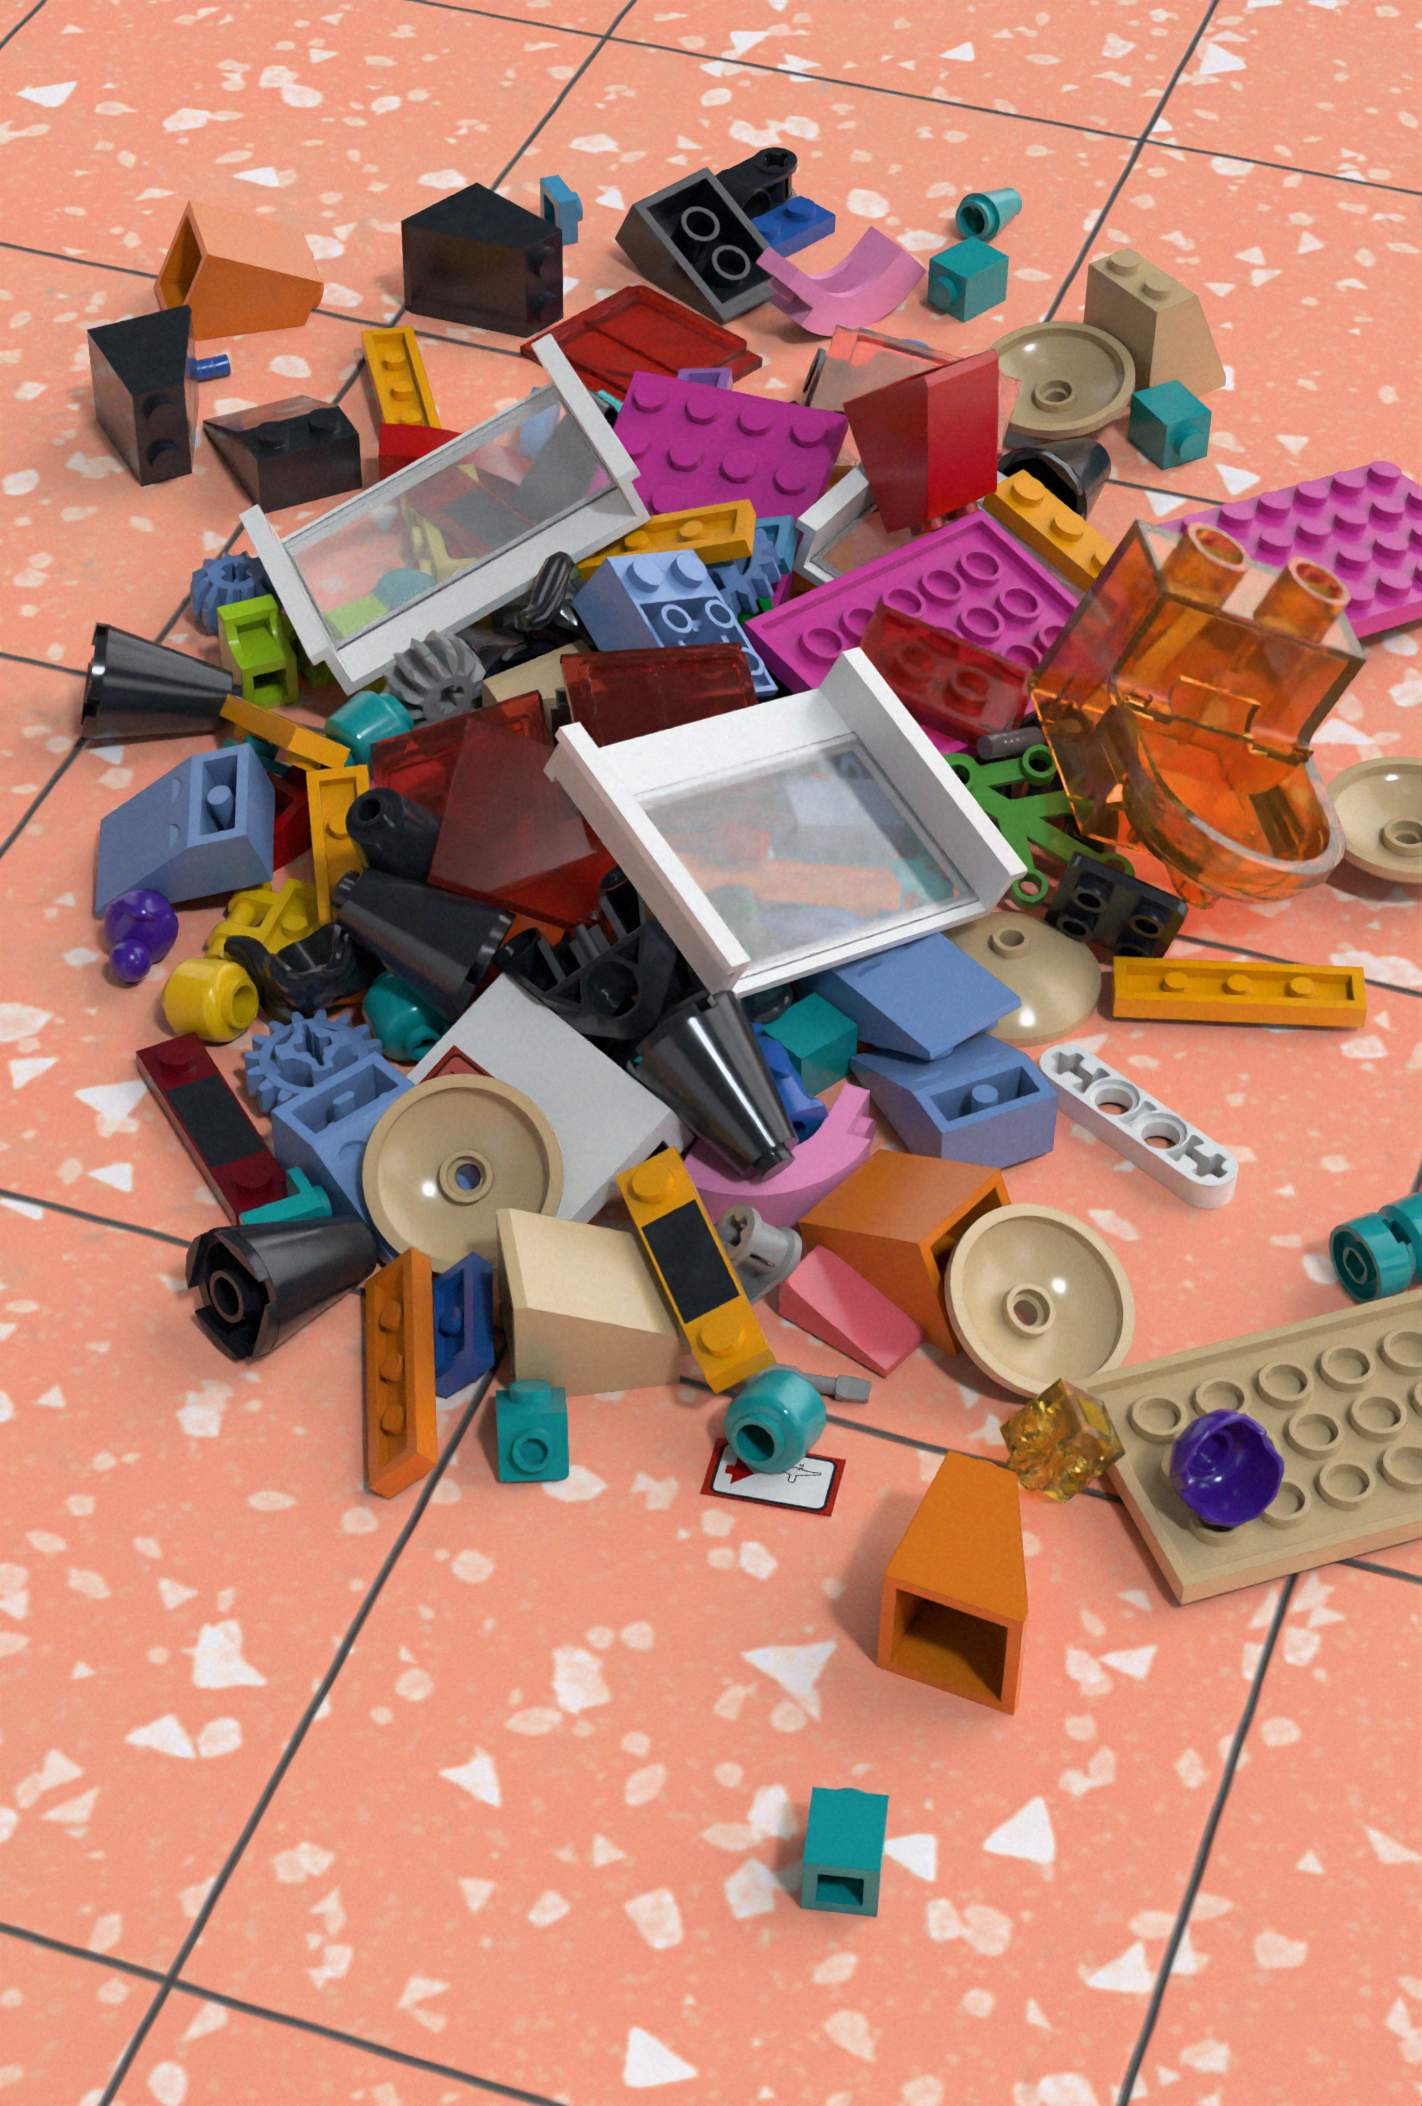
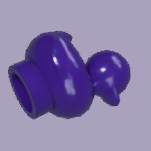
[104,889,179,984]

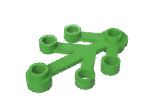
[942,744,1135,910]

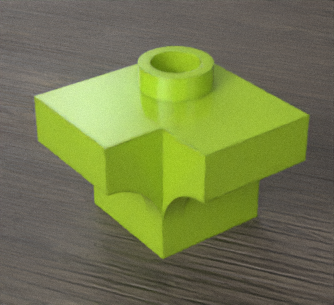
[216,594,311,710]

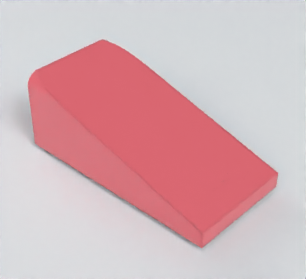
[778,1245,927,1378]

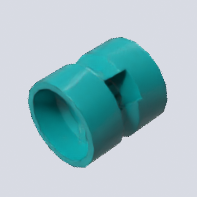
[1329,1192,1422,1304]

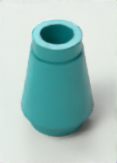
[955,187,1022,242]

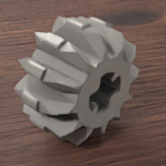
[382,630,486,734]

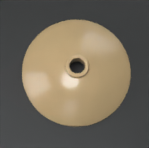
[987,321,1136,440]
[1319,756,1422,884]
[942,912,1102,1048]
[362,1074,565,1273]
[944,1203,1135,1401]

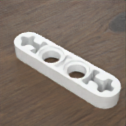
[1039,1044,1239,1209]

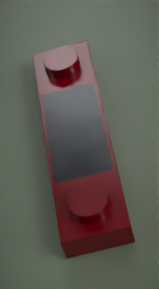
[136,1032,288,1226]

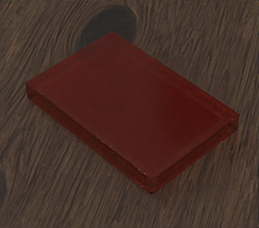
[859,602,1040,761]

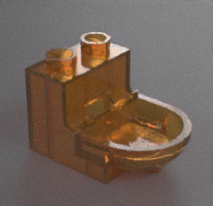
[1026,519,1367,910]

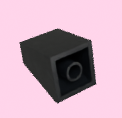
[401,182,564,338]
[87,304,199,487]

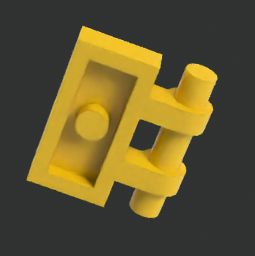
[203,878,320,961]

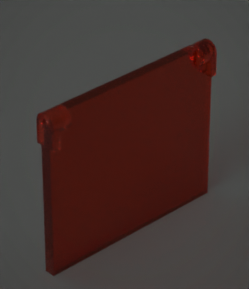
[427,718,618,940]

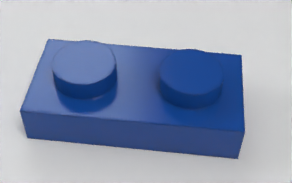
[751,195,836,258]
[432,1252,494,1399]

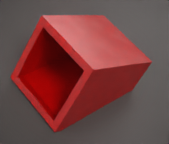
[842,348,999,537]

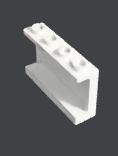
[406,971,695,1224]

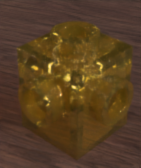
[999,1378,1126,1504]

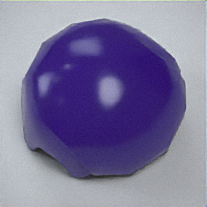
[1169,1409,1284,1528]

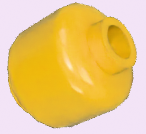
[161,957,259,1042]

